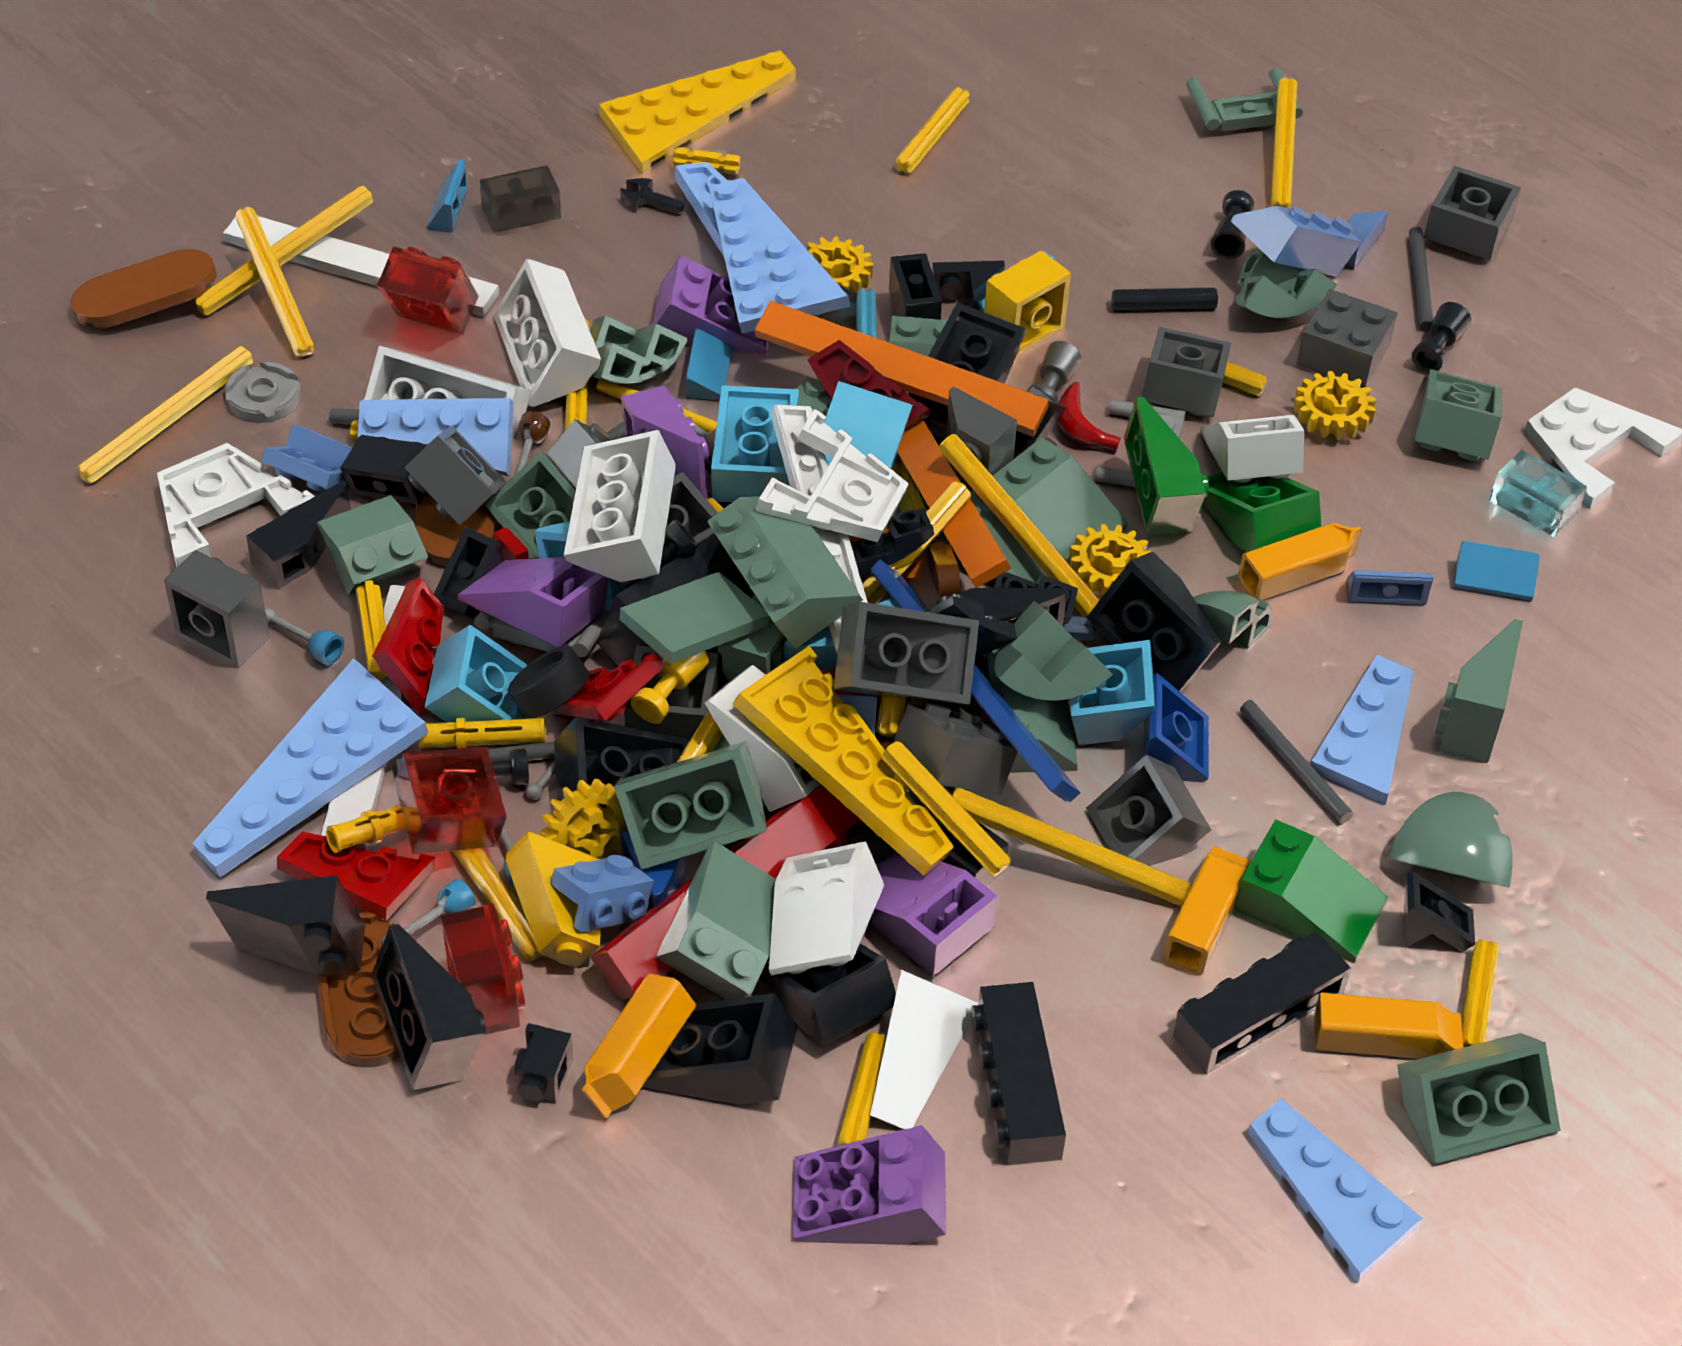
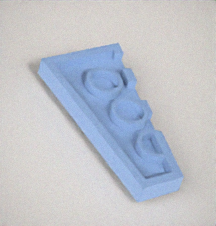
[1310,655,1414,805]

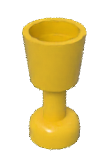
[631,651,709,724]

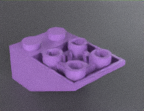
[652,255,769,354]
[621,386,712,499]
[458,557,608,647]
[869,852,998,977]
[793,1125,946,1245]

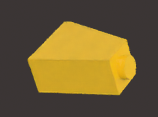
[506,831,601,968]

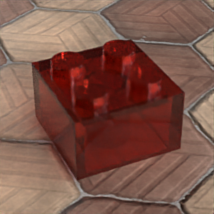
[377,246,479,335]
[395,747,507,854]
[441,903,526,1035]

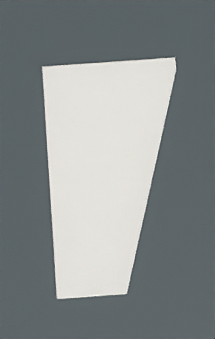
[870,970,978,1129]

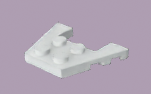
[1525,388,1682,509]
[755,409,909,542]
[157,443,314,567]

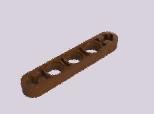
[927,536,961,600]

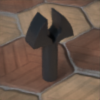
[620,178,685,214]

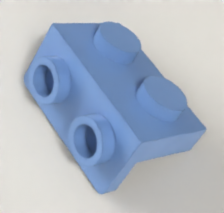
[261,425,353,492]
[551,855,654,932]

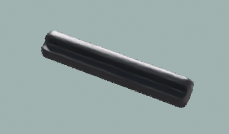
[1111,287,1218,311]

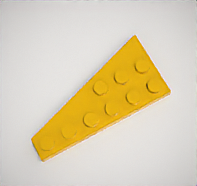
[599,50,796,174]
[732,645,954,876]

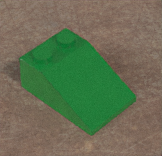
[1124,397,1209,537]
[1202,472,1322,552]
[1234,819,1388,963]

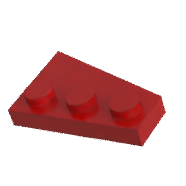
[372,577,444,716]
[552,653,665,721]
[277,832,436,921]

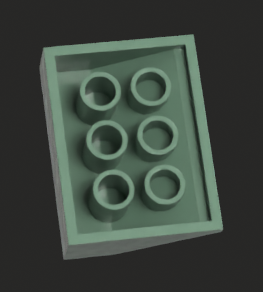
[939,437,1128,585]

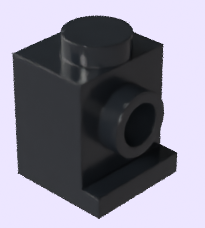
[514,1023,573,1104]

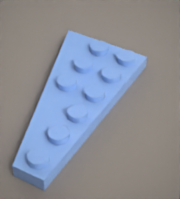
[709,178,850,334]
[192,658,428,878]

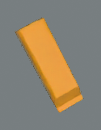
[1238,523,1362,600]
[1162,845,1252,974]
[582,974,696,1119]
[1314,993,1464,1059]

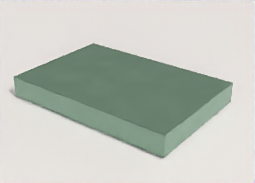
[619,572,770,664]

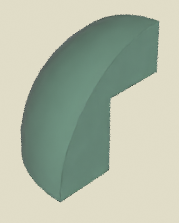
[1235,248,1338,318]
[590,315,688,384]
[1193,590,1272,649]
[995,601,1113,700]
[1388,792,1512,888]

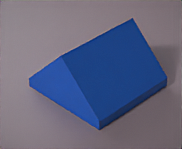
[1144,673,1209,783]

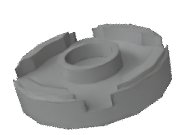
[225,362,301,423]

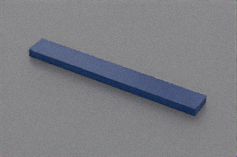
[870,559,1081,803]

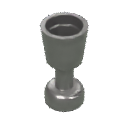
[1026,341,1082,402]

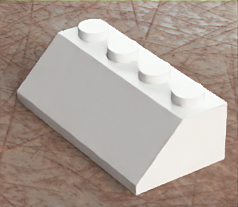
[493,259,601,407]
[364,346,532,440]
[564,430,676,582]

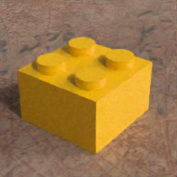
[984,250,1071,356]

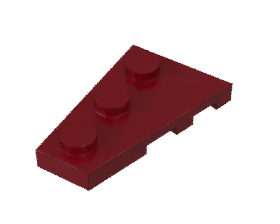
[807,340,931,431]

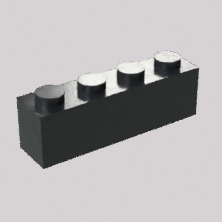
[1173,931,1351,1074]
[971,982,1066,1166]

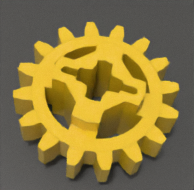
[807,236,873,298]
[1293,371,1376,440]
[1068,524,1154,598]
[539,779,628,859]

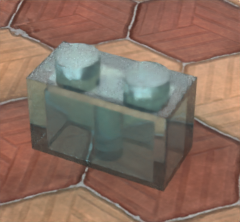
[1490,449,1587,537]

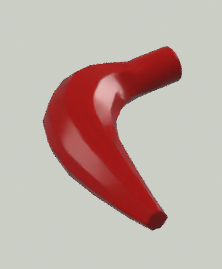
[1058,381,1121,452]

